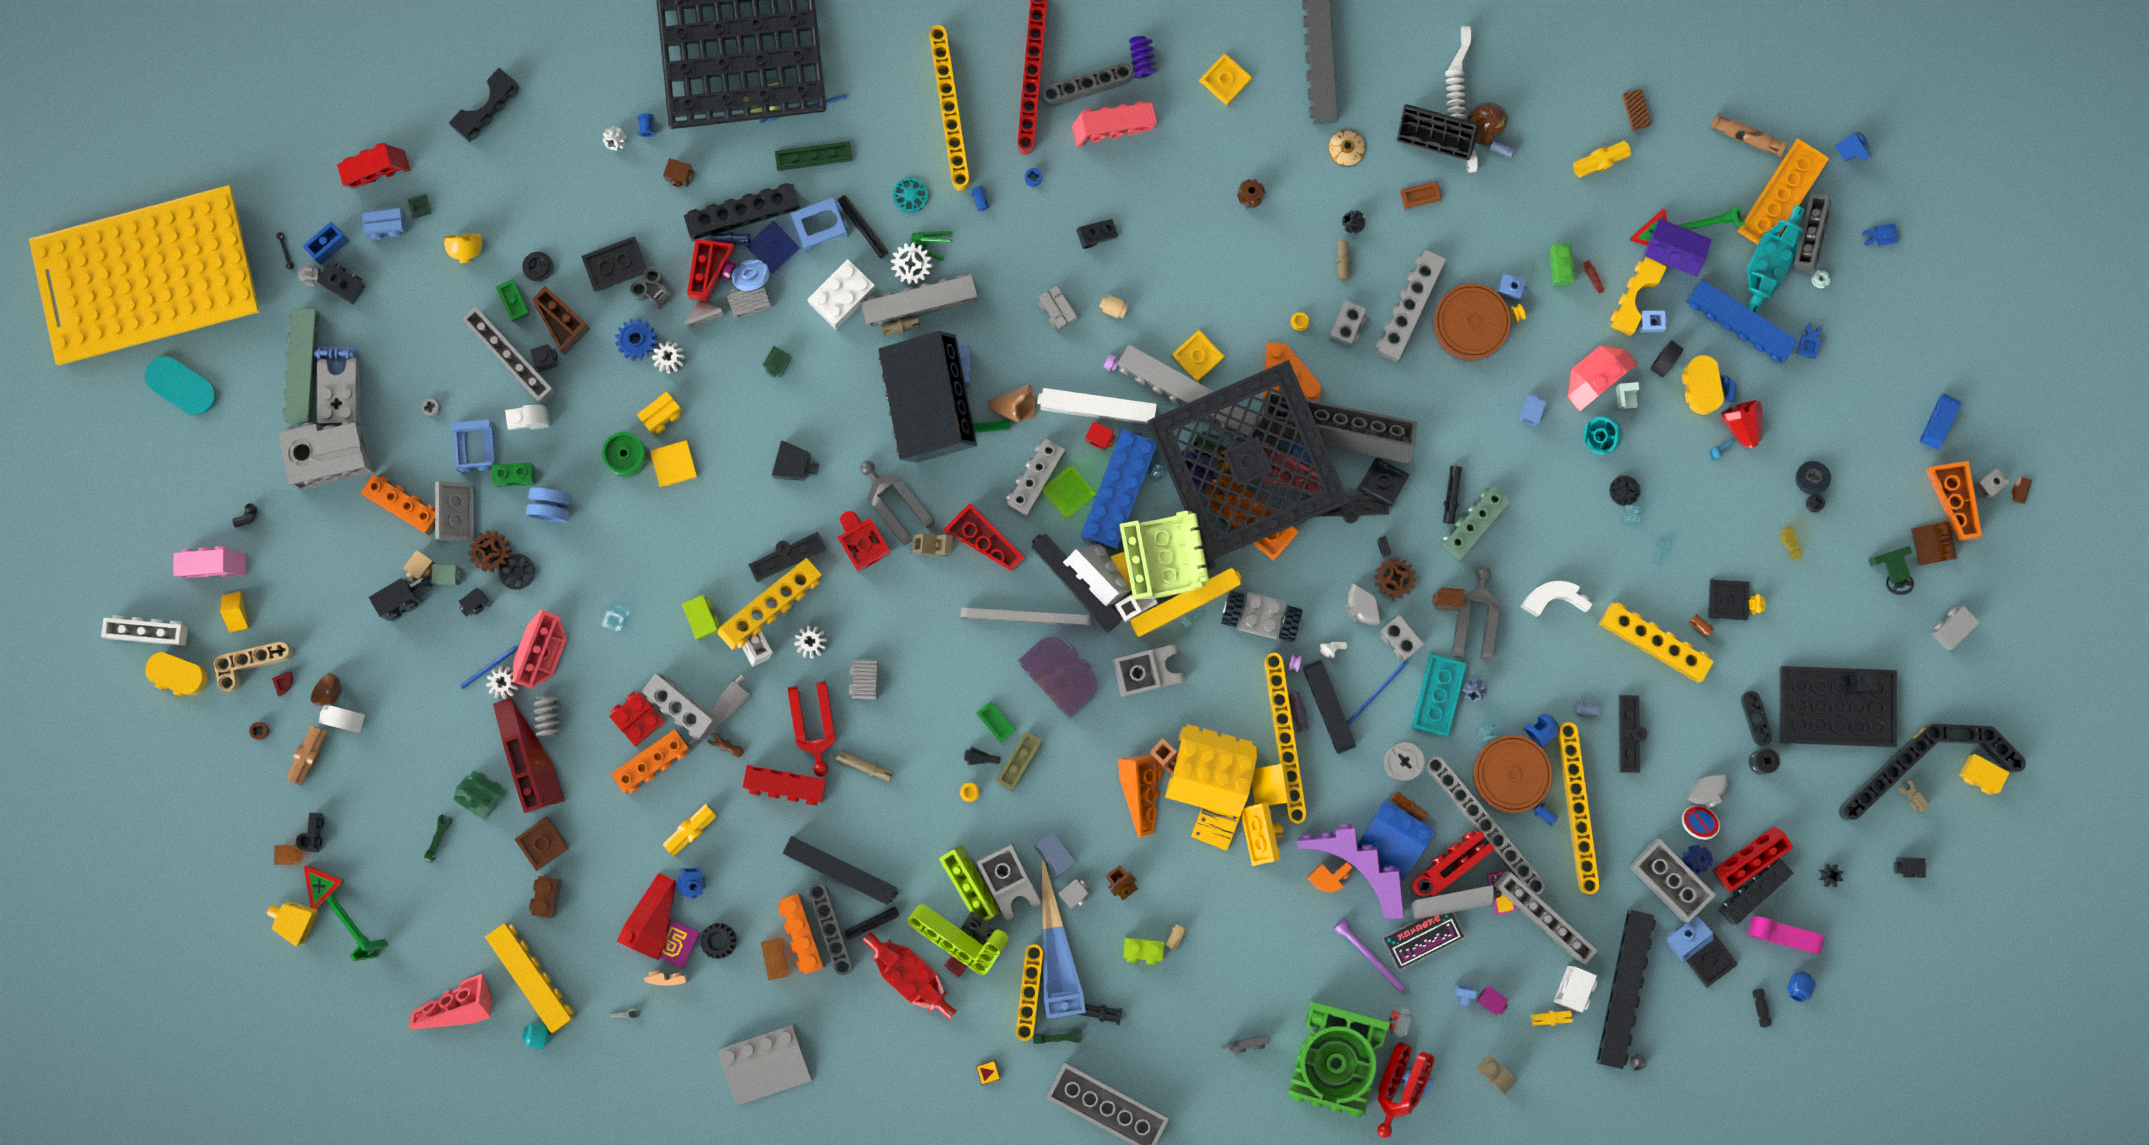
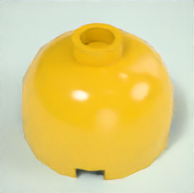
[444,234,483,263]

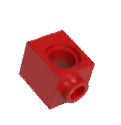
[1085,421,1115,451]

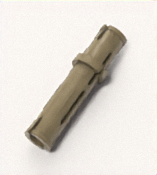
[836,750,894,783]

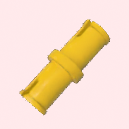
[1531,1010,1572,1027]

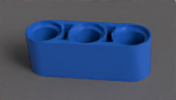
[1920,393,1961,450]

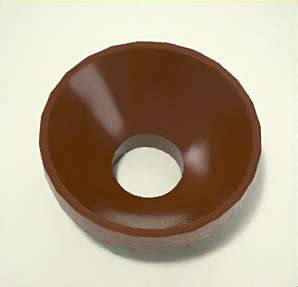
[310,673,341,706]

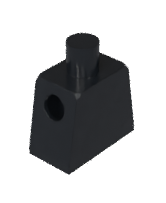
[772,440,820,481]

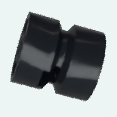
[1748,748,1780,775]

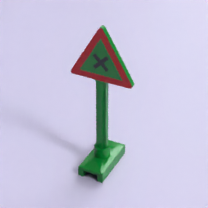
[1629,204,1745,245]
[304,866,389,961]

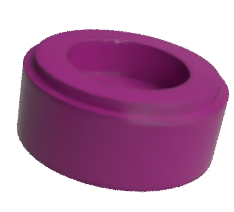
[722,261,736,281]

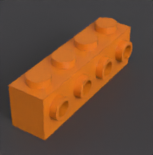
[360,474,435,535]
[611,729,690,794]
[778,893,825,974]

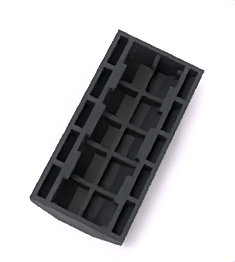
[1397,104,1478,161]

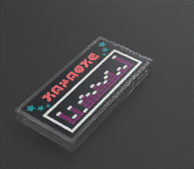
[1380,912,1467,972]

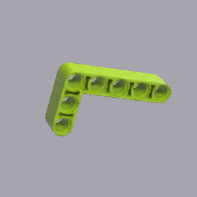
[907,904,1009,975]

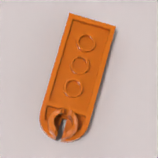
[1205,476,1299,562]

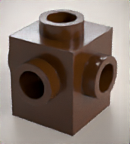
[1237,179,1266,209]
[1105,865,1138,900]

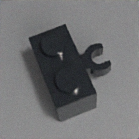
[317,263,365,305]

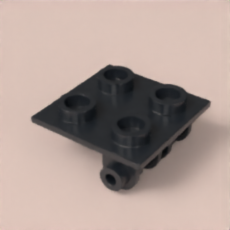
[960,911,999,945]

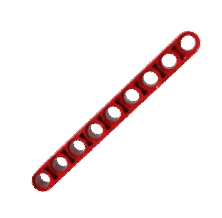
[1017,0,1048,155]

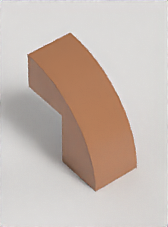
[1149,738,1178,777]

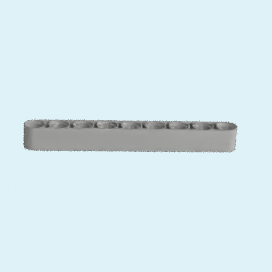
[1425,756,1546,895]

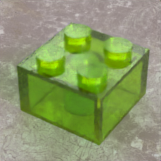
[1042,465,1096,521]

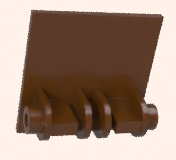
[1911,521,1957,566]

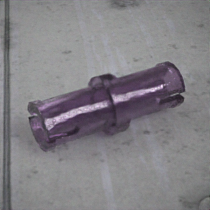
[1288,692,1310,732]

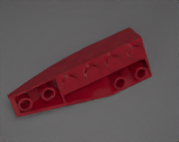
[493,698,565,814]

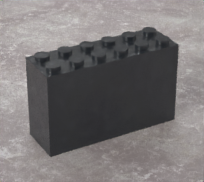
[878,331,977,462]

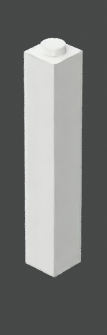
[1037,388,1157,425]

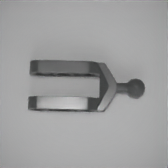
[860,461,935,546]
[1452,567,1500,661]

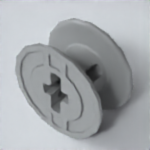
[1383,742,1424,782]

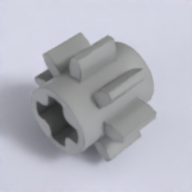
[298,263,321,287]

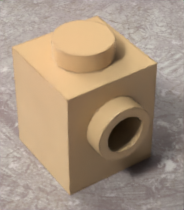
[403,550,436,581]

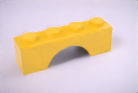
[1610,257,1667,337]

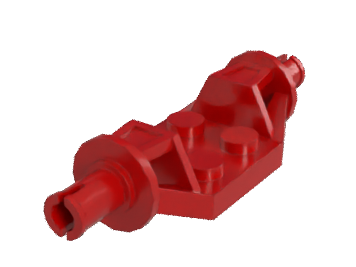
[862,932,957,1020]

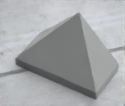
[685,302,724,328]

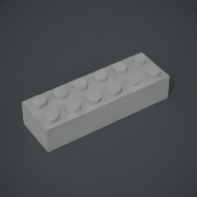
[1046,1062,1169,1145]

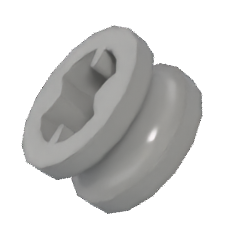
[421,398,440,417]

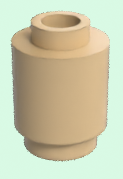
[1099,294,1129,318]

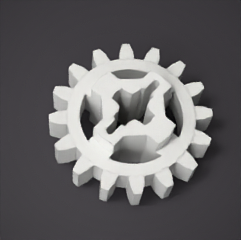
[891,242,933,284]

